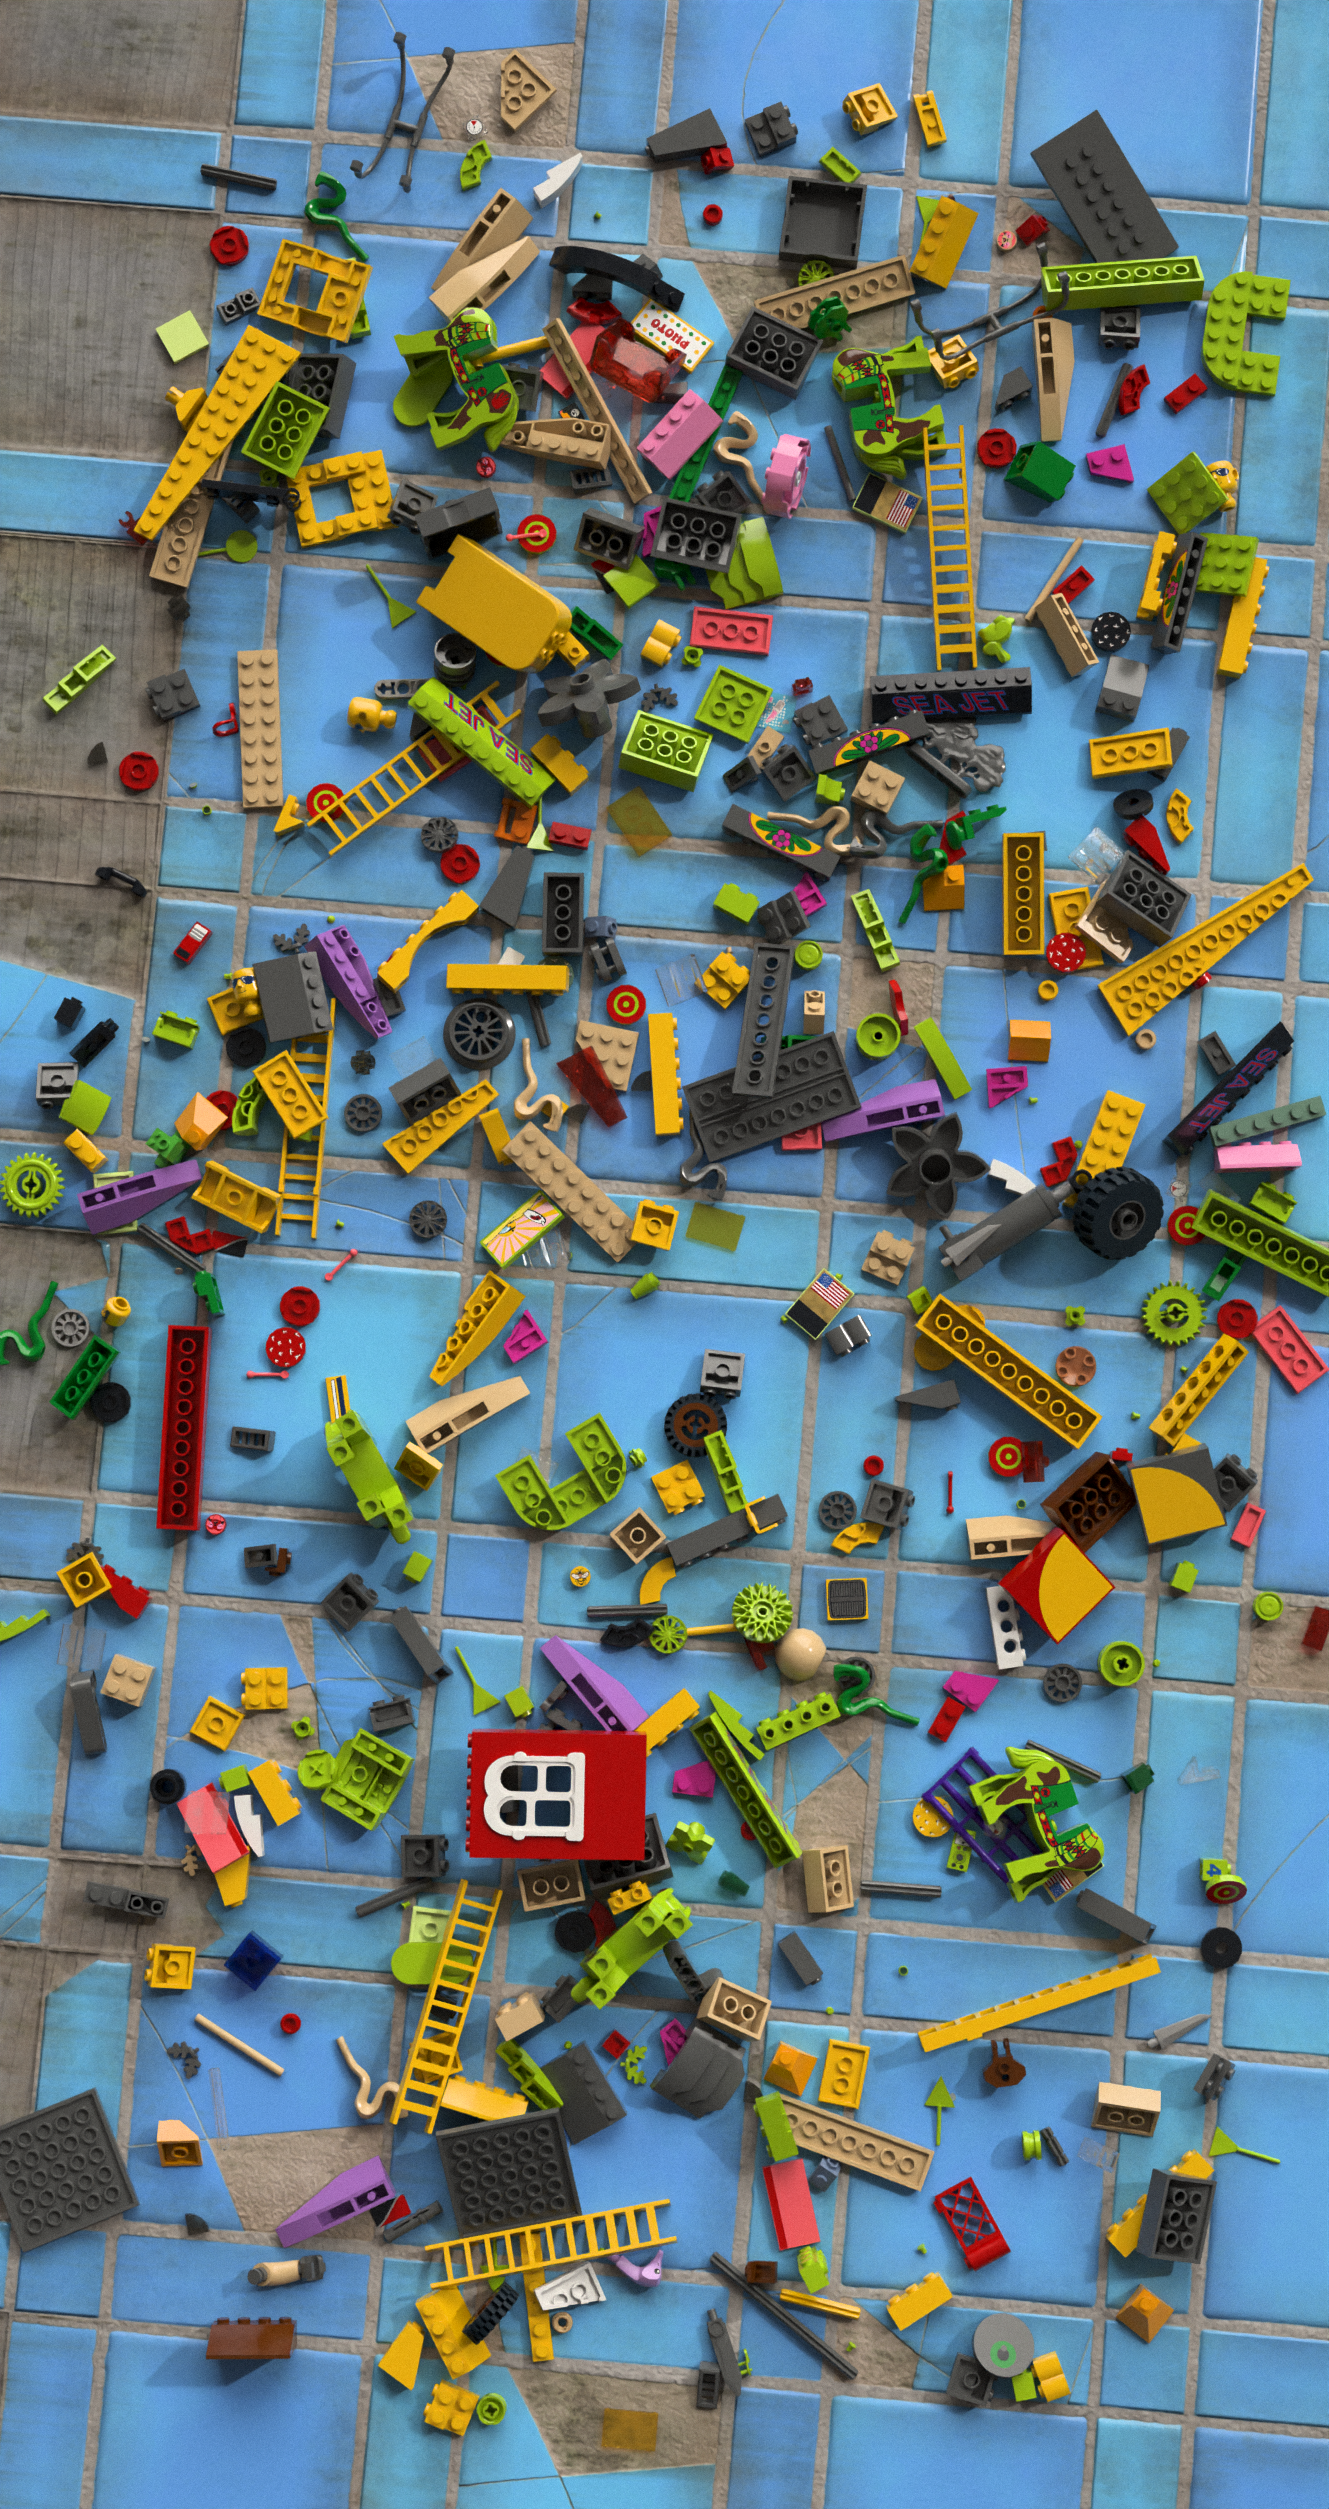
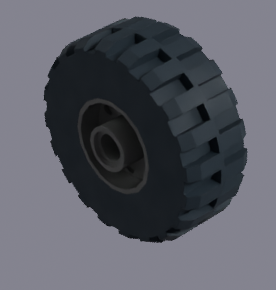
[1072,1167,1164,1260]

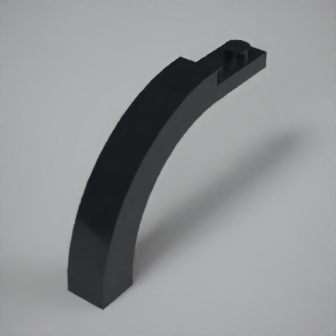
[549,246,685,313]

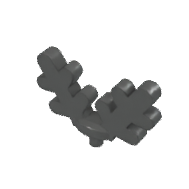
[641,684,678,712]
[273,924,310,954]
[66,1537,104,1565]
[167,2041,201,2079]

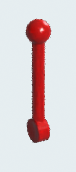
[946,1471,954,1514]

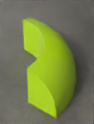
[232,1077,269,1136]

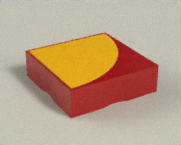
[998,1526,1115,1645]

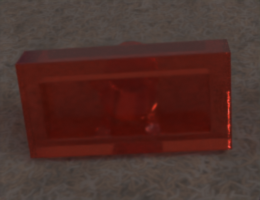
[1021,1441,1050,1483]
[1301,1606,1329,1651]
[742,1635,775,1671]

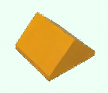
[1008,1020,1051,1062]

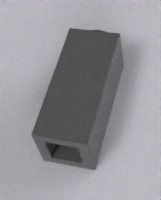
[1147,727,1190,782]
[778,1931,823,1986]

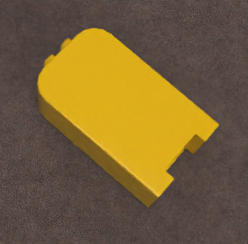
[416,534,572,674]

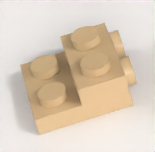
[861,1230,915,1286]

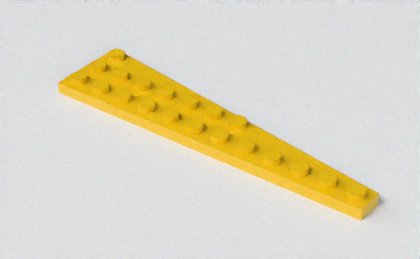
[134,325,301,541]
[1097,863,1314,1037]

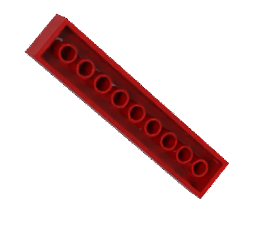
[156,1325,212,1531]

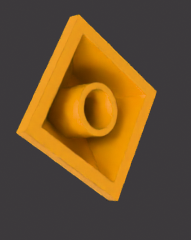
[922,865,965,911]
[174,1092,228,1151]
[763,2041,818,2096]
[157,2120,203,2167]
[1116,2284,1174,2343]

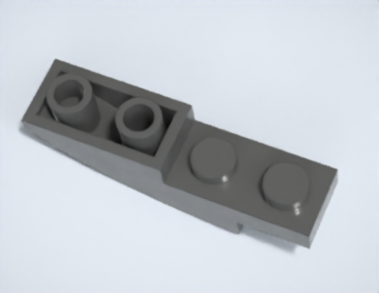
[83,1881,169,1919]

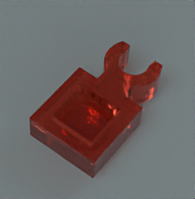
[118,511,148,546]
[791,677,813,696]

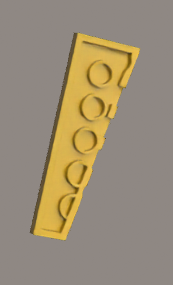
[382,1079,499,1174]

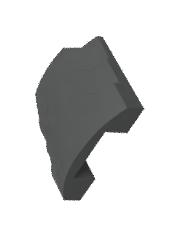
[650,2017,746,2119]

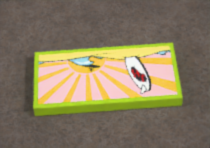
[479,1190,565,1270]

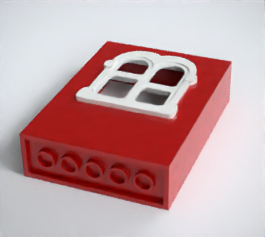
[465,1729,647,1860]

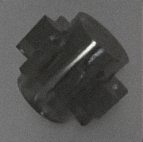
[166,597,191,621]
[351,1050,376,1075]

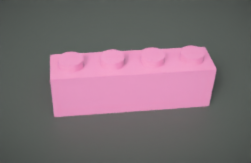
[637,389,723,480]
[1213,1141,1302,1173]

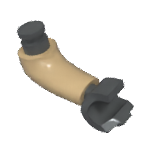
[247,2255,326,2286]

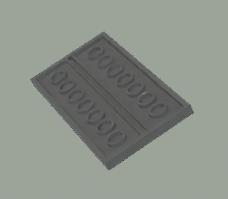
[1030,110,1179,263]
[682,1031,861,1162]

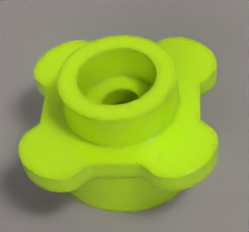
[259,469,279,488]
[682,646,703,667]
[1065,1306,1085,1326]
[629,1448,647,1468]
[291,1716,315,1740]

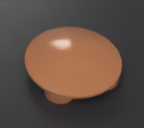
[1056,1346,1096,1387]

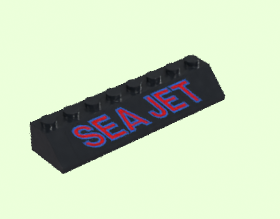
[870,667,1032,723]
[1162,1022,1294,1157]

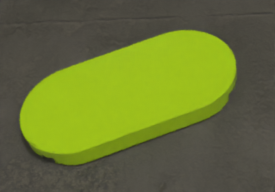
[393,361,453,428]
[391,1942,474,1984]

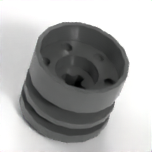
[434,633,476,687]

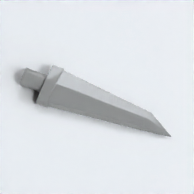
[940,1224,1002,1267]
[1146,2014,1213,2049]

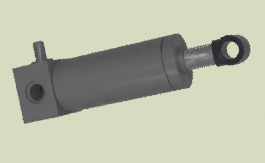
[939,1169,1092,1282]

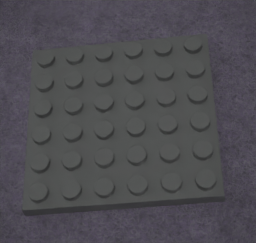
[0,2087,140,2252]
[436,2107,582,2239]

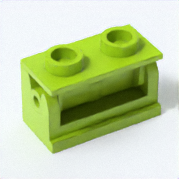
[713,883,760,926]
[152,1010,201,1050]
[1247,1181,1298,1225]

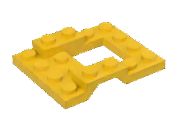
[257,239,373,343]
[286,450,399,549]

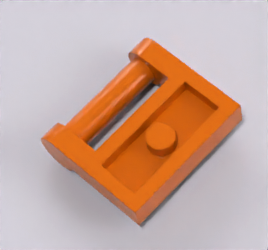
[493,798,538,845]

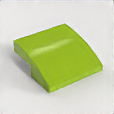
[603,554,661,609]
[59,1080,112,1135]

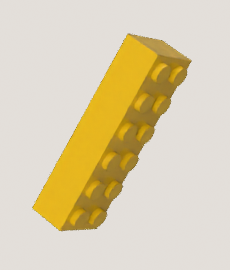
[1002,833,1044,956]
[1062,1090,1146,1209]

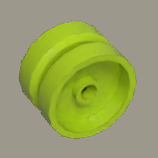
[855,1013,901,1061]
[1097,1641,1145,1687]

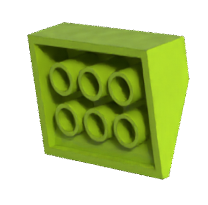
[241,381,330,480]
[618,710,714,792]

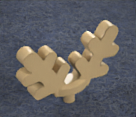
[181,1844,202,1876]

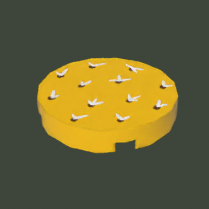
[912,1796,953,1837]

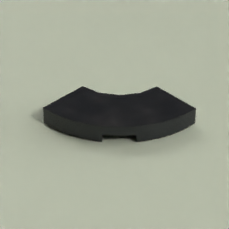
[600,1617,656,1647]

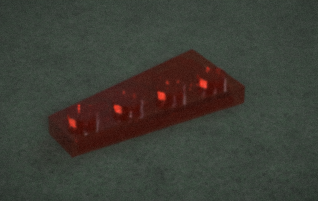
[556,1046,628,1127]

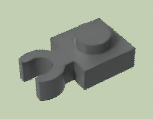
[540,1680,568,1712]

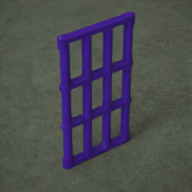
[921,1746,1042,1890]

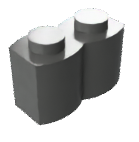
[824,1314,872,1357]

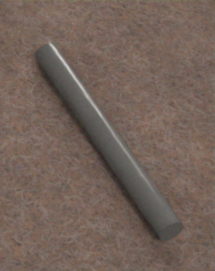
[824,425,856,502]

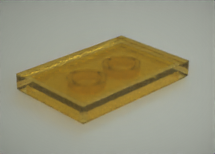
[606,786,672,858]

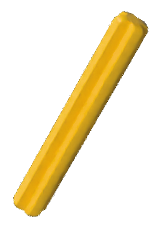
[779,2288,860,2320]

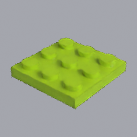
[1146,451,1229,535]
[1195,532,1259,597]
[694,665,773,744]

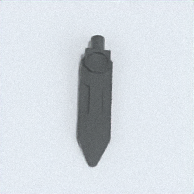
[707,2308,742,2396]

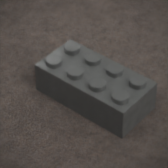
[542,872,585,957]

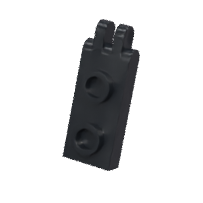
[69,1018,119,1068]

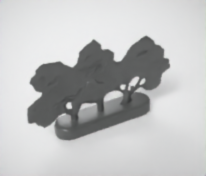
[905,717,1006,799]

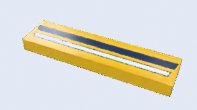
[326,1375,350,1423]

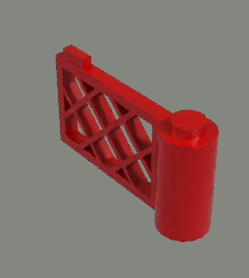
[933,2176,1011,2272]

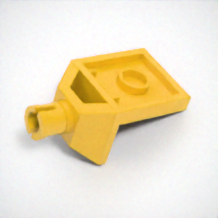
[165,386,208,433]

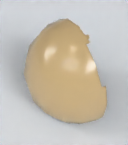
[775,1628,826,1681]

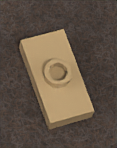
[747,726,784,768]

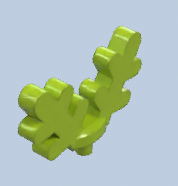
[620,2045,647,2084]

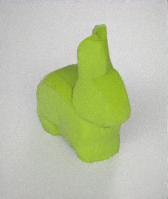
[978,615,1015,664]

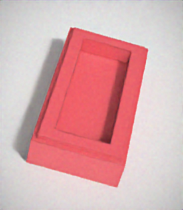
[1230,1502,1266,1548]

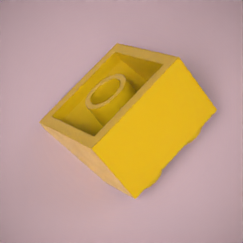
[56,1552,112,1608]

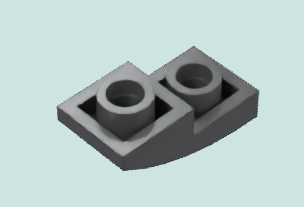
[216,287,261,326]

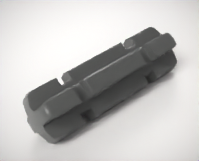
[1040,2126,1069,2167]

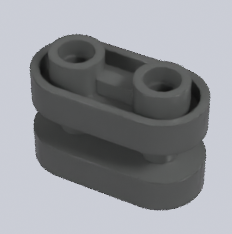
[588,937,627,983]
[537,1707,584,1730]

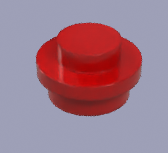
[280,2013,301,2034]

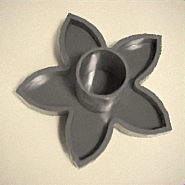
[538,658,641,738]
[886,1112,991,1219]

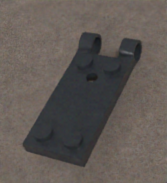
[201,479,301,512]

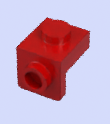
[701,148,734,175]
[1015,215,1050,246]

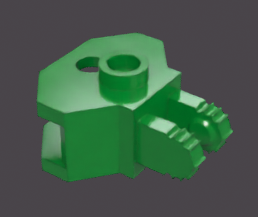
[808,296,852,341]
[654,558,696,591]

